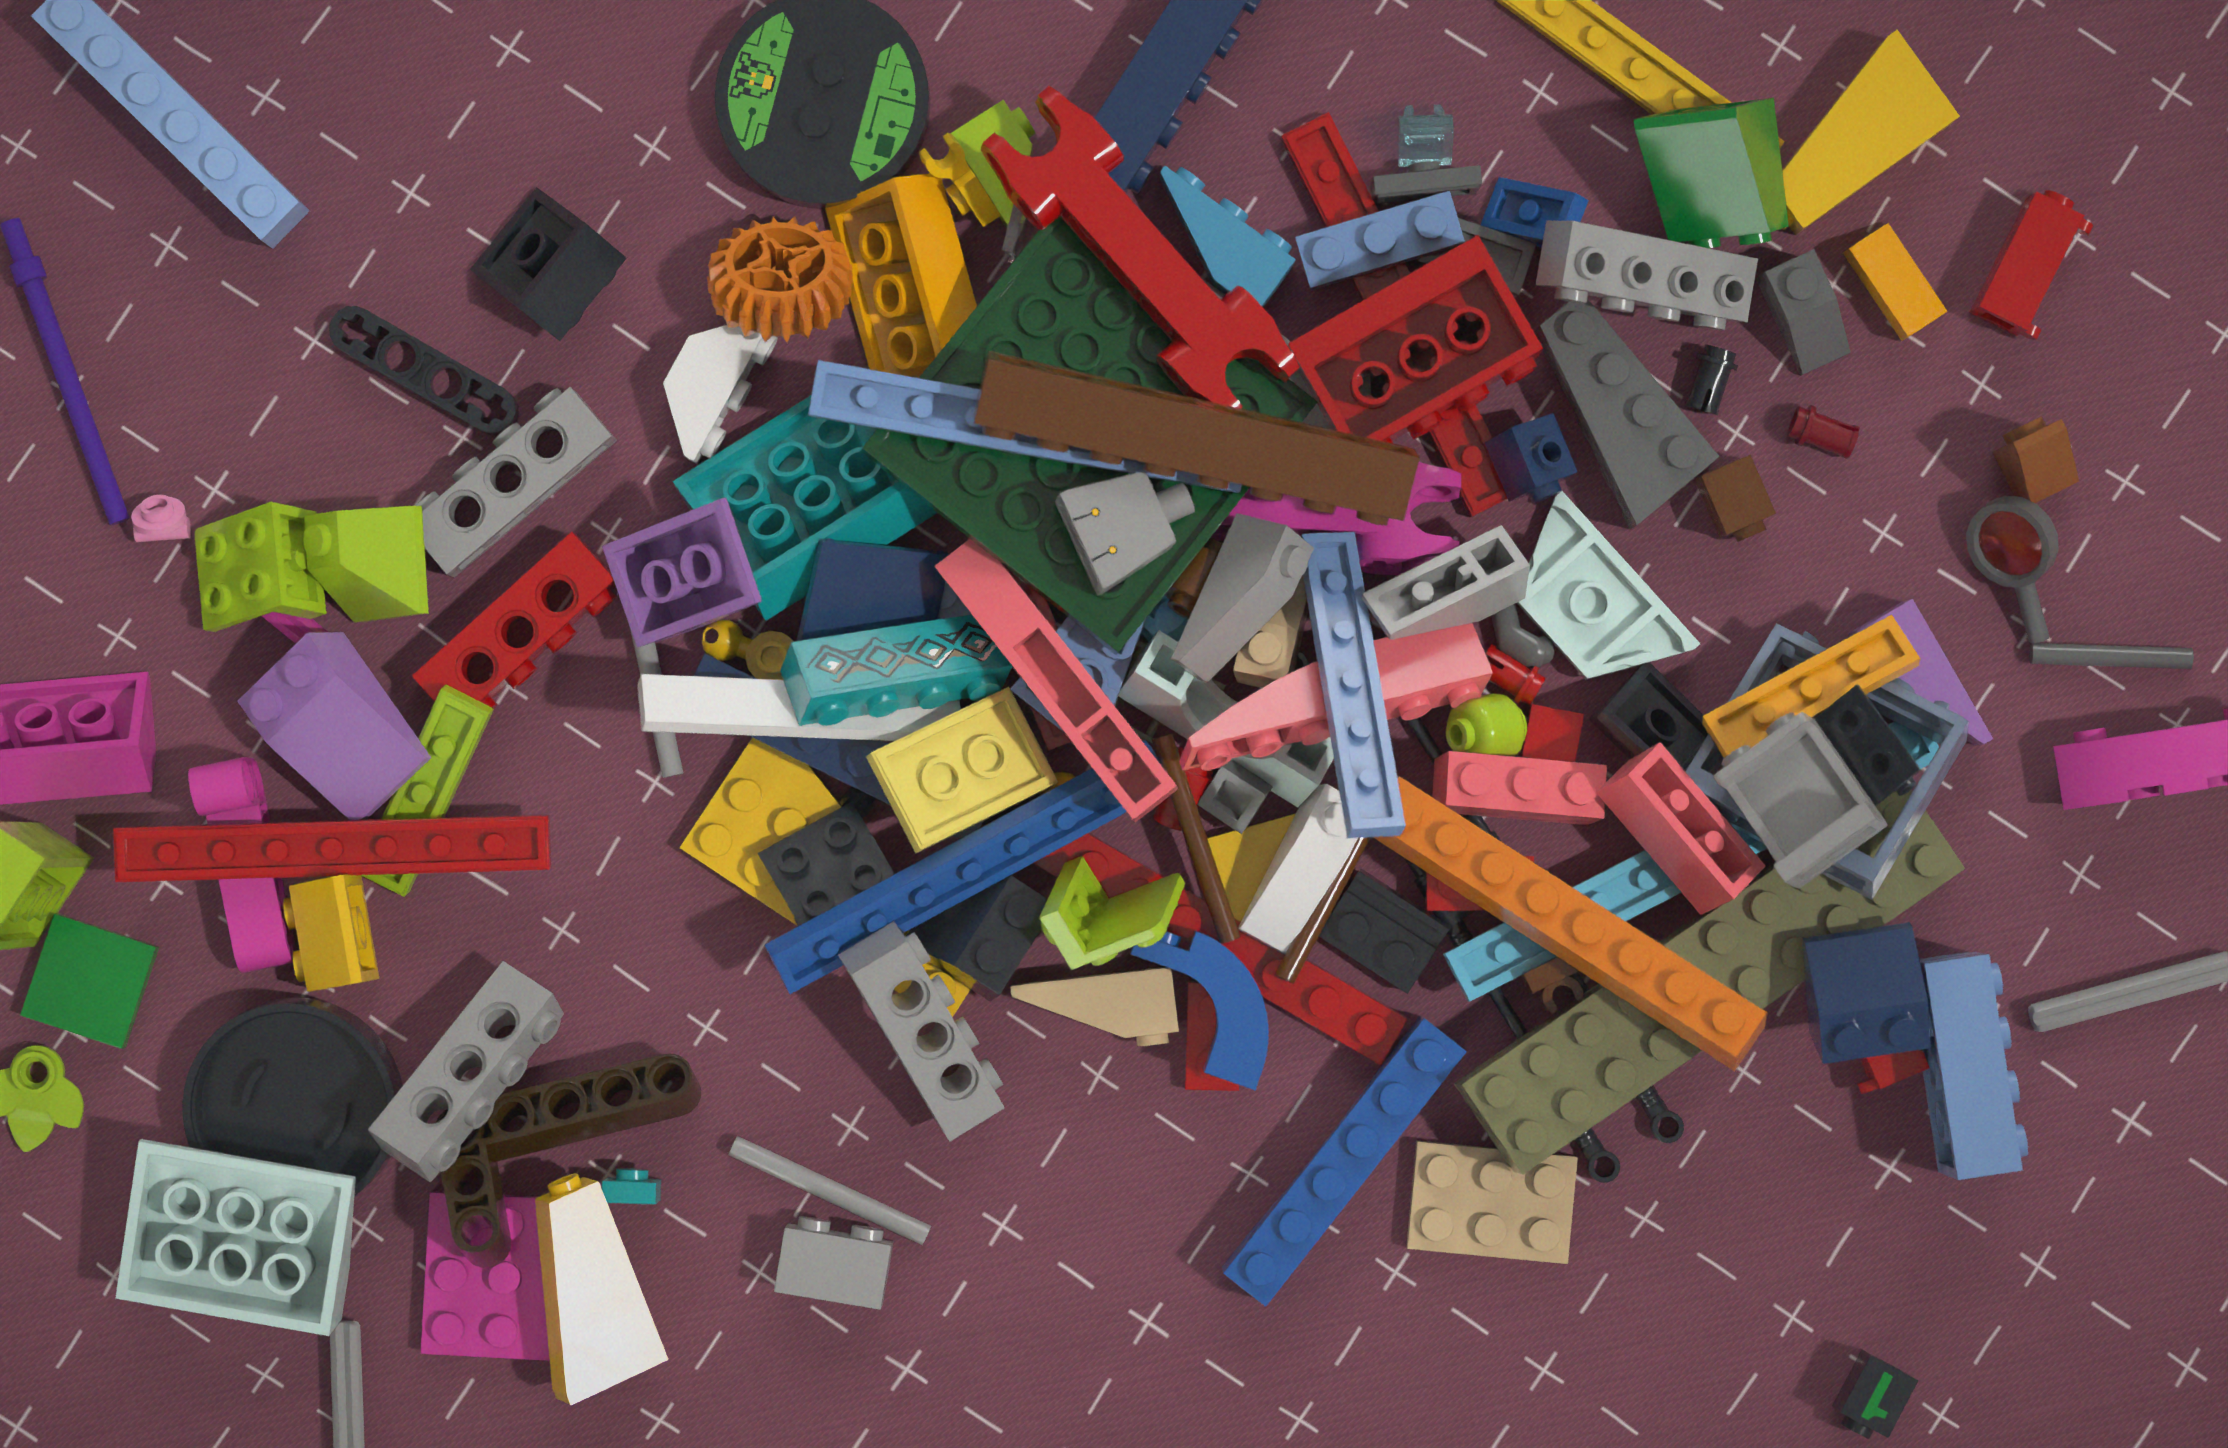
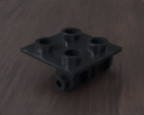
[1815,684,1921,807]
[758,802,895,926]

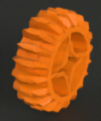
[707,216,853,342]

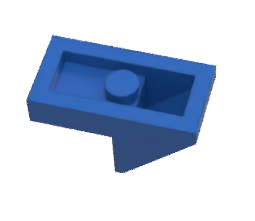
[1480,177,1589,251]

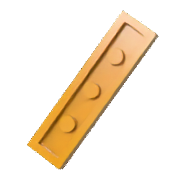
[1702,615,1920,758]

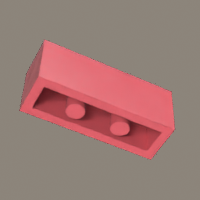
[1596,742,1765,915]
[1432,751,1607,825]

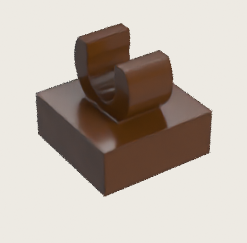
[1520,957,1583,1013]

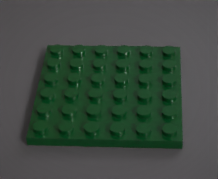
[861,216,1318,655]

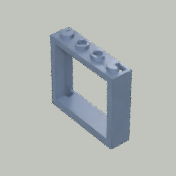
[1686,623,1969,900]

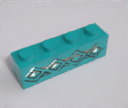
[780,614,1012,726]

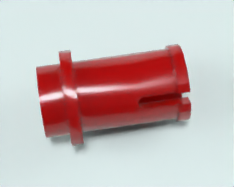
[1485,644,1546,705]

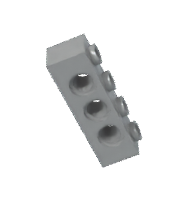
[415,387,617,578]
[838,921,1005,1142]
[368,961,564,1183]

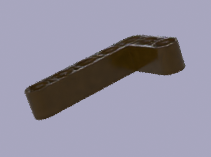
[436,1054,701,1268]

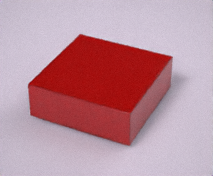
[1520,704,1584,762]

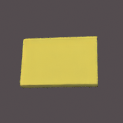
[866,687,1058,853]

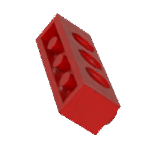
[412,532,617,709]

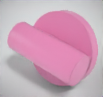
[131,495,191,542]

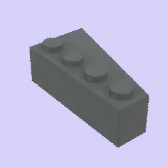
[1534,299,1720,530]

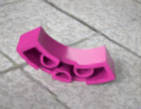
[2053,708,2228,810]

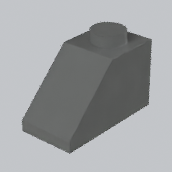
[1756,249,1851,376]

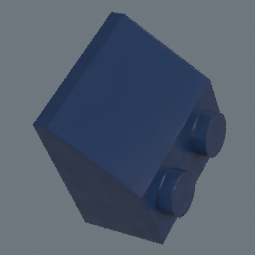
[1802,922,1931,1064]

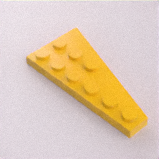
[680,737,971,1017]

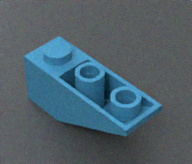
[1160,166,1296,308]

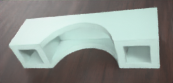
[1118,630,1334,807]

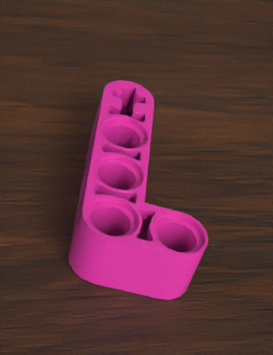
[188,757,296,973]

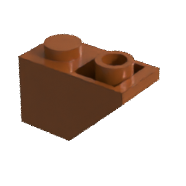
[1992,416,2079,503]

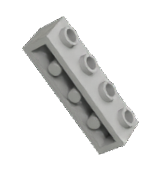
[1536,221,1758,331]

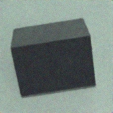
[1589,662,1709,772]

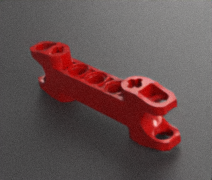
[980,86,1300,409]

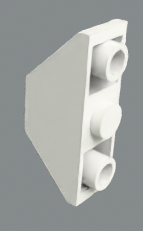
[663,325,778,465]

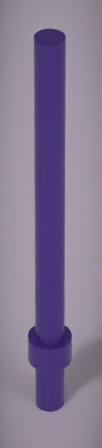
[0,218,130,526]

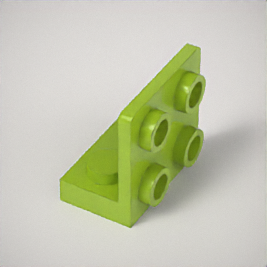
[194,502,326,632]

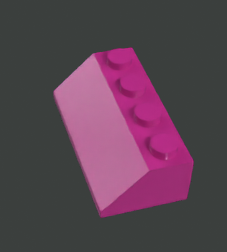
[0,672,156,805]

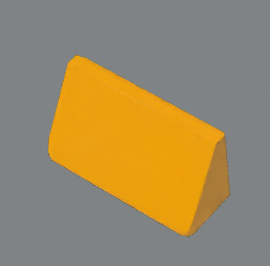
[1843,223,1947,341]

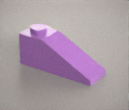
[1848,599,1993,745]

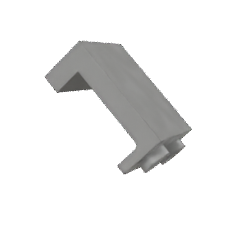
[1713,712,1888,889]

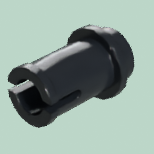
[1685,344,1738,416]

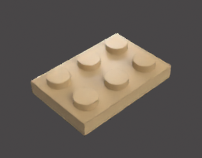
[1406,1140,1578,1264]

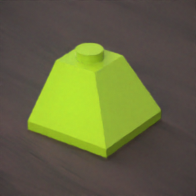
[303,506,429,622]

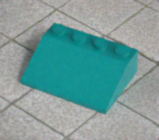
[673,396,937,621]

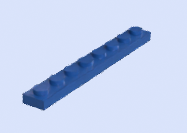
[765,740,1158,994]

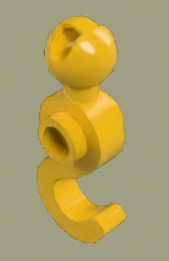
[701,619,794,680]

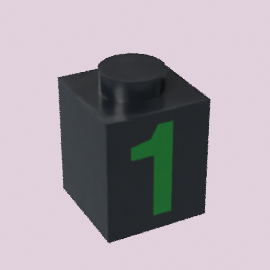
[1832,1349,1918,1439]

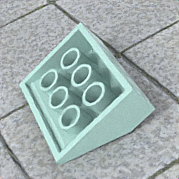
[115,1139,355,1336]

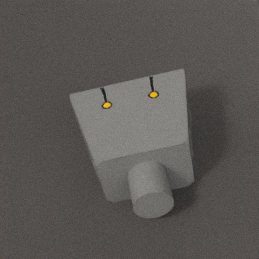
[1055,472,1195,596]

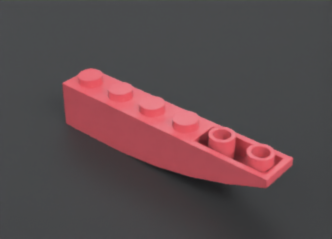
[934,539,1178,823]
[1179,623,1493,771]

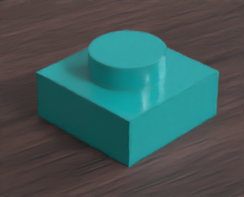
[602,1168,661,1204]

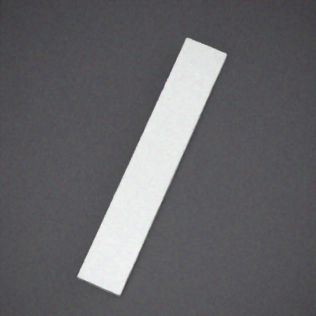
[638,674,961,741]

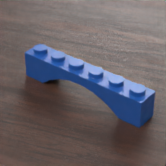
[1222,1016,1467,1307]

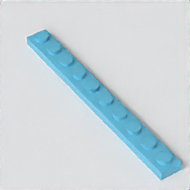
[1443,721,1939,1002]

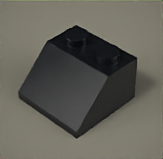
[470,187,627,341]
[905,875,1048,1002]

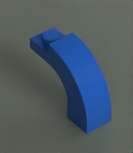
[1130,930,1269,1090]

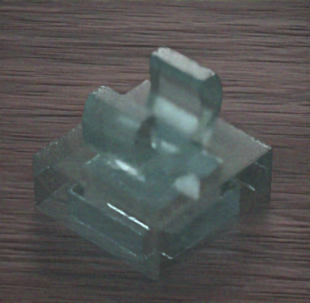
[1397,104,1454,167]

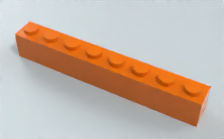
[1373,776,1767,1071]

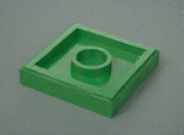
[20,913,159,1049]

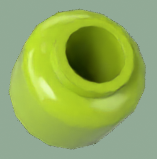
[1446,693,1527,757]

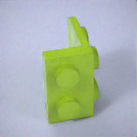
[1039,856,1185,970]

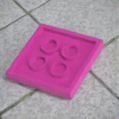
[421,1191,550,1361]

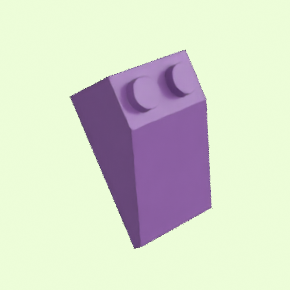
[602,498,762,648]
[238,632,431,820]

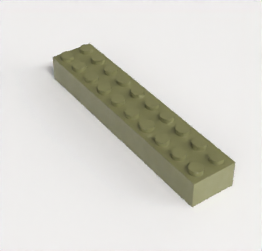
[1454,790,1965,1175]

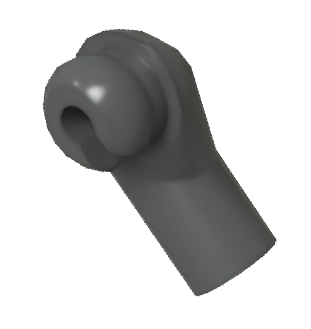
[1491,604,1554,669]

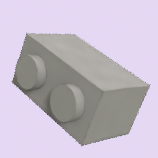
[774,1216,894,1310]

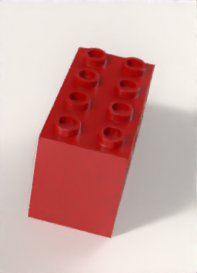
[1288,235,1543,444]

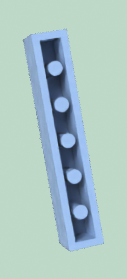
[31,0,310,248]

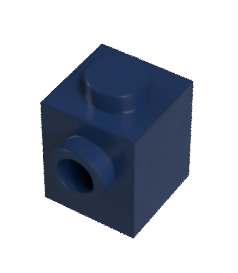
[1485,413,1578,503]

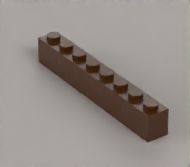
[973,351,1420,525]

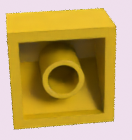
[283,874,380,992]

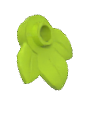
[0,1045,84,1152]

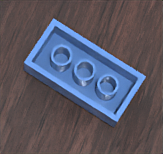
[1919,952,2028,1180]

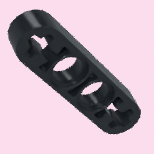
[329,306,519,435]

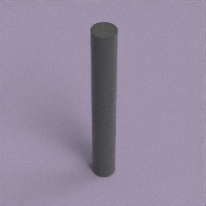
[2029,643,2194,669]

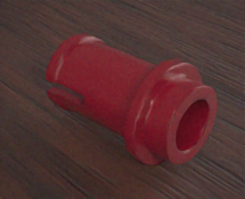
[1787,405,1860,459]

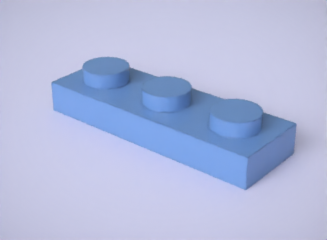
[1295,190,1465,291]

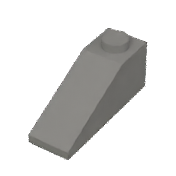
[1171,513,1314,683]
[1362,525,1530,640]

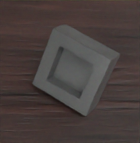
[1197,760,1273,834]

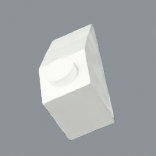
[1238,784,1358,954]

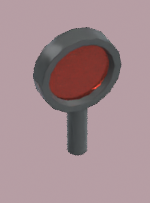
[1966,496,2059,644]

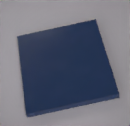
[797,538,949,641]

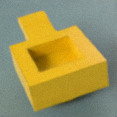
[919,133,1001,227]

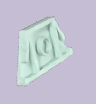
[1517,491,1700,679]

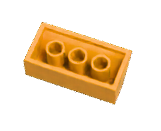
[825,173,977,378]

